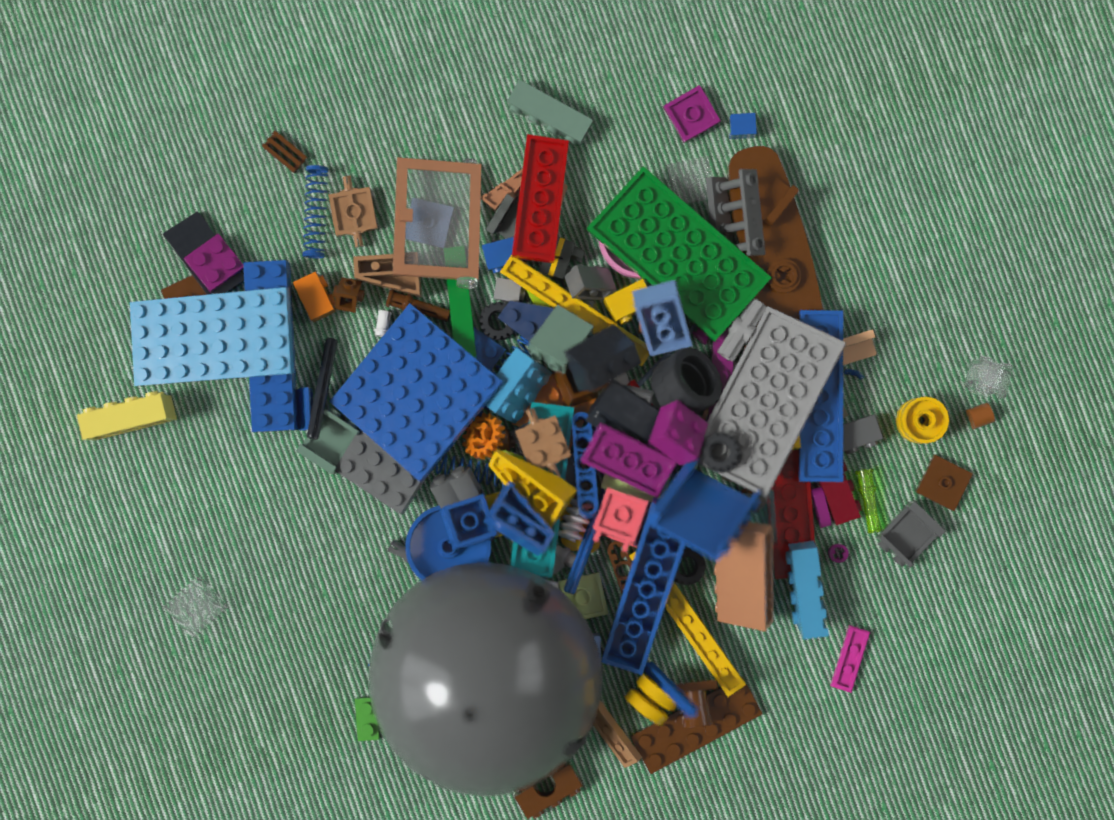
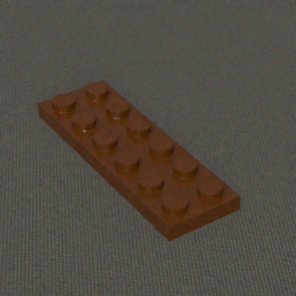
[630,675,762,774]

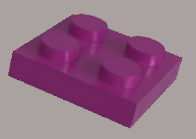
[663,85,721,143]
[184,234,244,293]

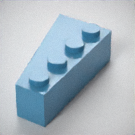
[785,541,829,639]

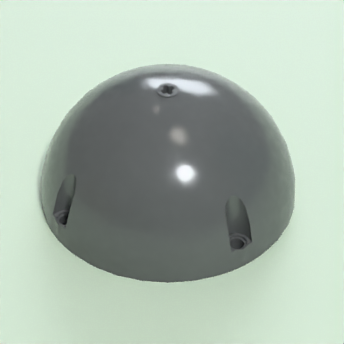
[369,562,603,797]

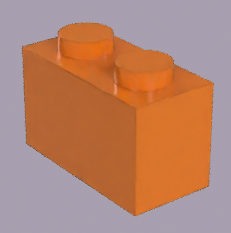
[293,271,337,322]

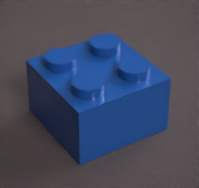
[440,494,497,551]

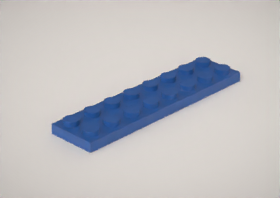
[799,310,843,482]

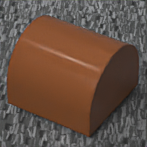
[966,403,995,430]

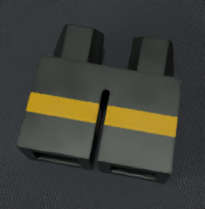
[539,236,585,281]

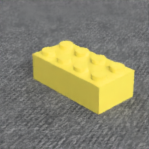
[77,391,177,441]

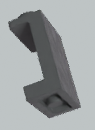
[875,501,945,568]

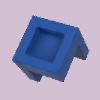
[729,113,757,140]

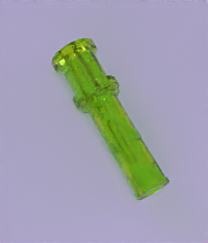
[855,468,881,533]

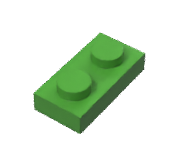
[355,696,380,741]

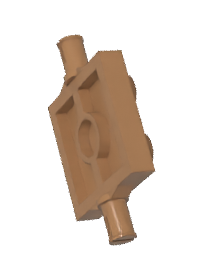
[328,176,378,248]
[515,408,571,477]

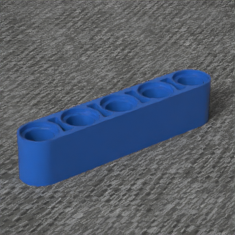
[572,412,598,519]

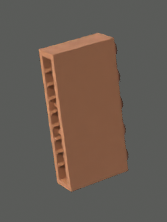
[714,522,774,632]

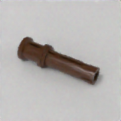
[386,289,450,322]

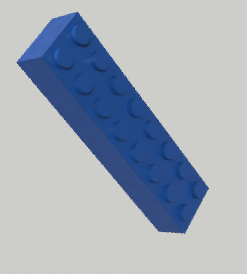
[243,260,299,433]
[601,497,685,675]

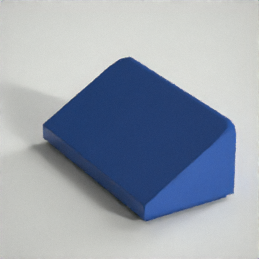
[297,387,313,431]

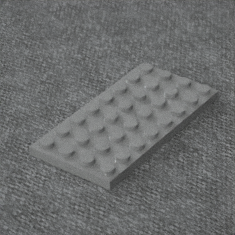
[698,306,846,498]

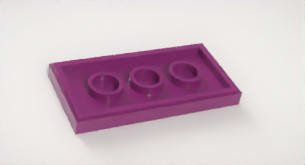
[581,422,677,498]

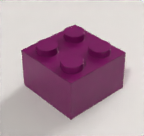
[649,400,708,465]

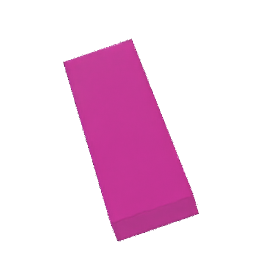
[830,625,870,693]

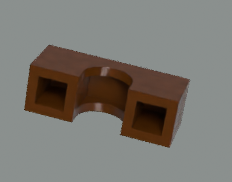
[514,761,583,820]

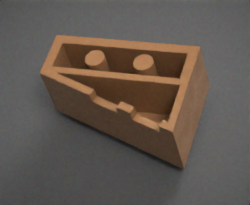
[353,252,422,297]

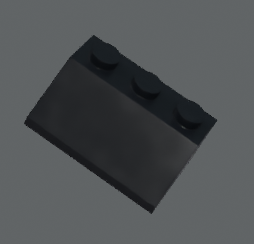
[564,324,641,391]
[585,379,660,445]

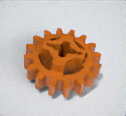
[462,413,506,460]

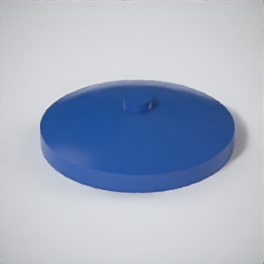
[406,506,491,580]

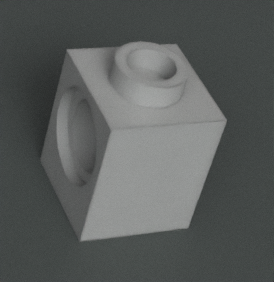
[493,278,525,303]

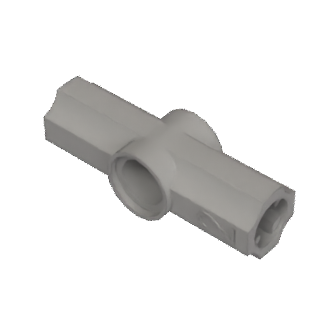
[717,299,767,362]

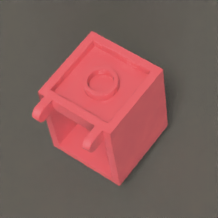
[593,488,651,552]

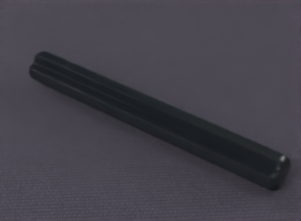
[307,338,338,440]

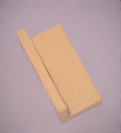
[843,329,877,365]

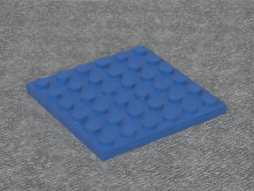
[329,303,504,482]

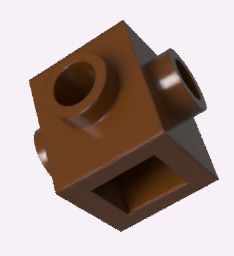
[333,277,365,313]

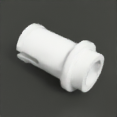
[374,310,392,337]

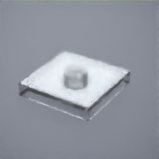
[667,156,713,204]

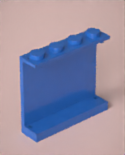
[648,458,761,562]

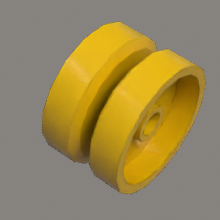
[896,397,949,444]
[625,673,677,726]

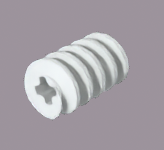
[558,495,594,542]

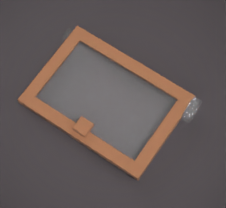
[393,157,481,289]

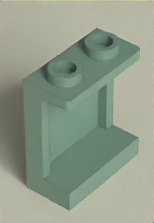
[529,305,593,373]
[296,408,360,474]

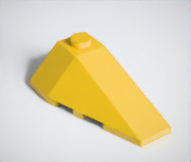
[489,449,577,528]

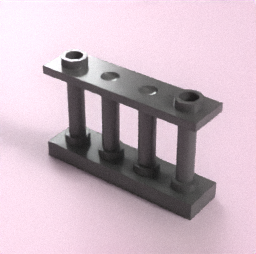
[706,169,765,256]

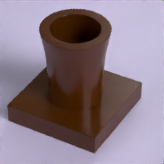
[675,680,717,728]

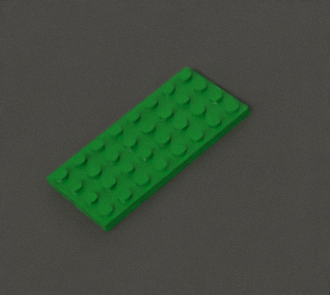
[587,166,771,342]

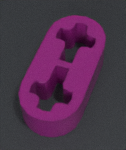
[811,487,831,528]

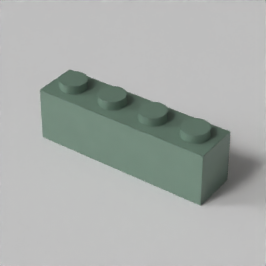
[507,79,593,146]

